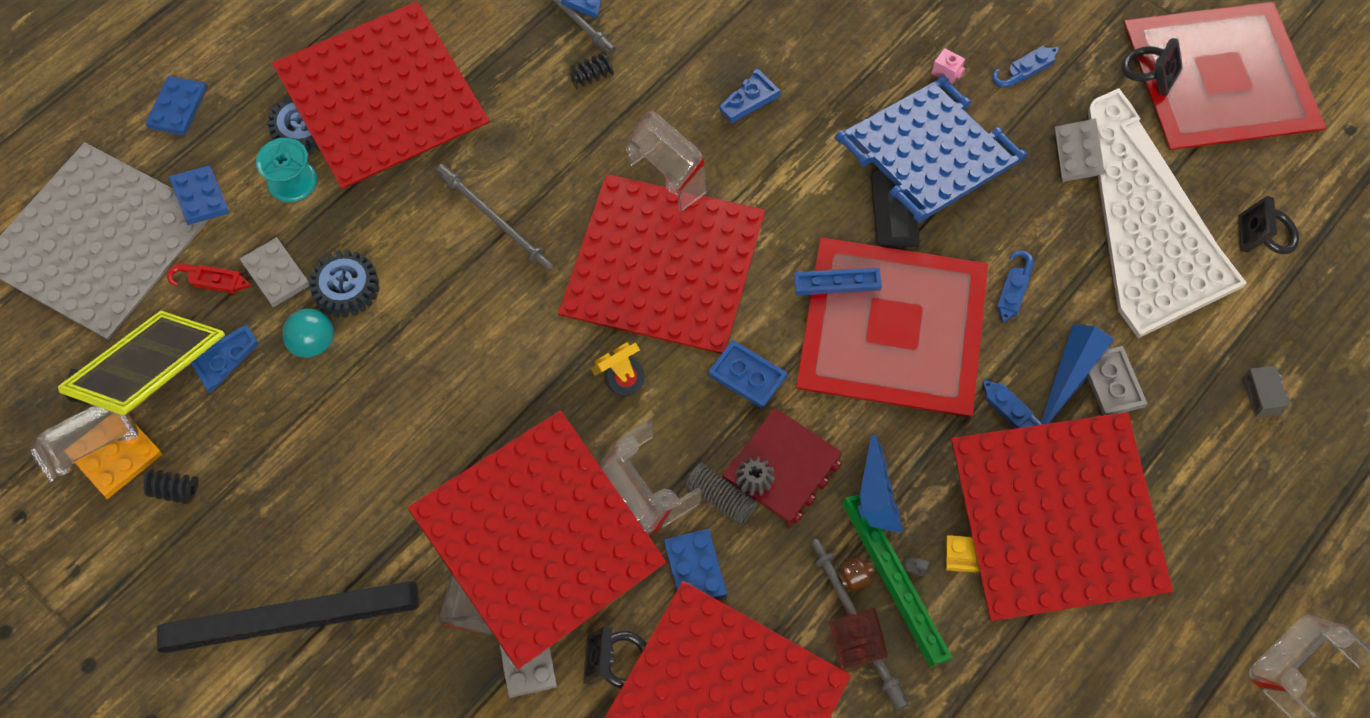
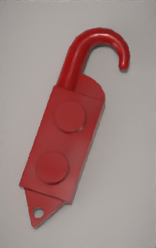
[166,264,251,294]

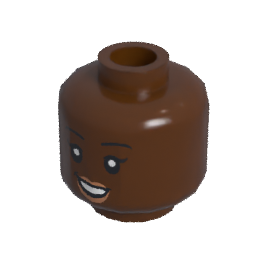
[837,557,874,592]

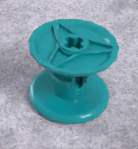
[256,138,318,202]

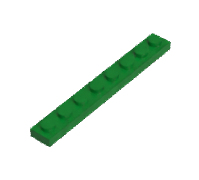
[841,494,953,668]

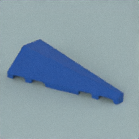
[1041,324,1114,424]

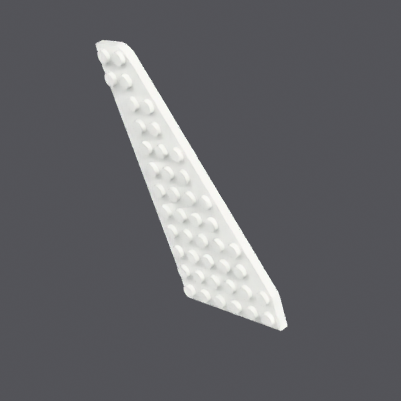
[1088,89,1247,338]

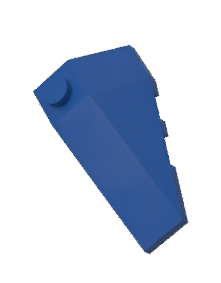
[858,434,903,533]

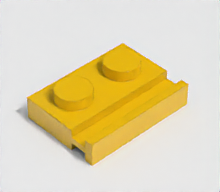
[945,535,979,573]

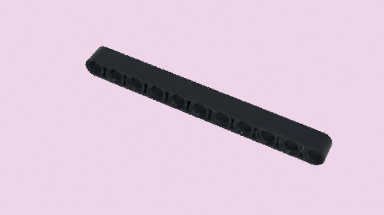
[157,581,419,653]

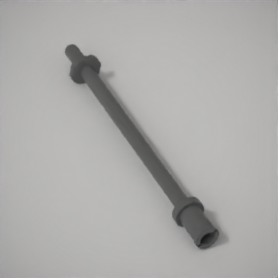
[552,0,617,57]
[435,164,553,270]
[811,539,909,712]

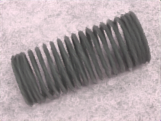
[686,463,757,525]

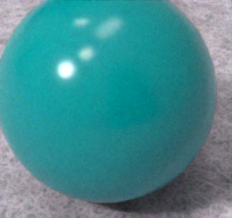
[282,308,335,357]

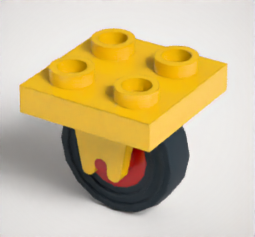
[590,342,645,396]

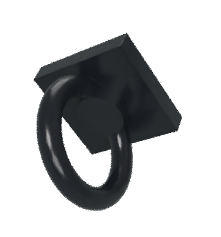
[1121,38,1183,96]
[1238,196,1299,255]
[583,627,647,689]

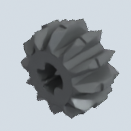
[735,456,775,497]

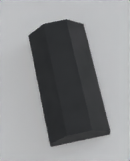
[871,169,920,248]

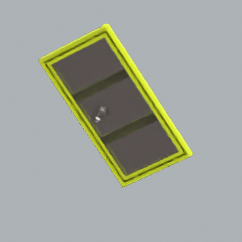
[58,311,225,416]

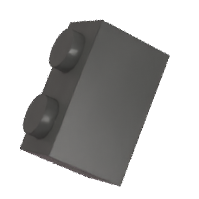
[1243,366,1289,418]

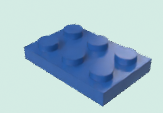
[145,76,207,136]
[169,165,229,225]
[708,340,788,409]
[664,529,727,599]

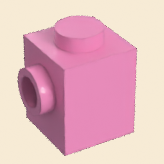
[932,48,965,84]

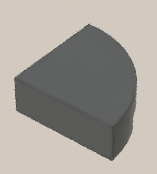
[902,558,929,577]

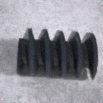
[569,53,614,90]
[143,468,199,504]

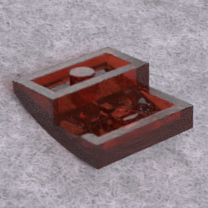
[829,607,888,670]

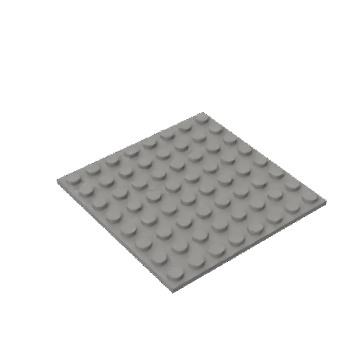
[0,142,209,340]

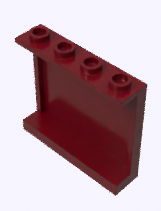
[722,408,842,529]

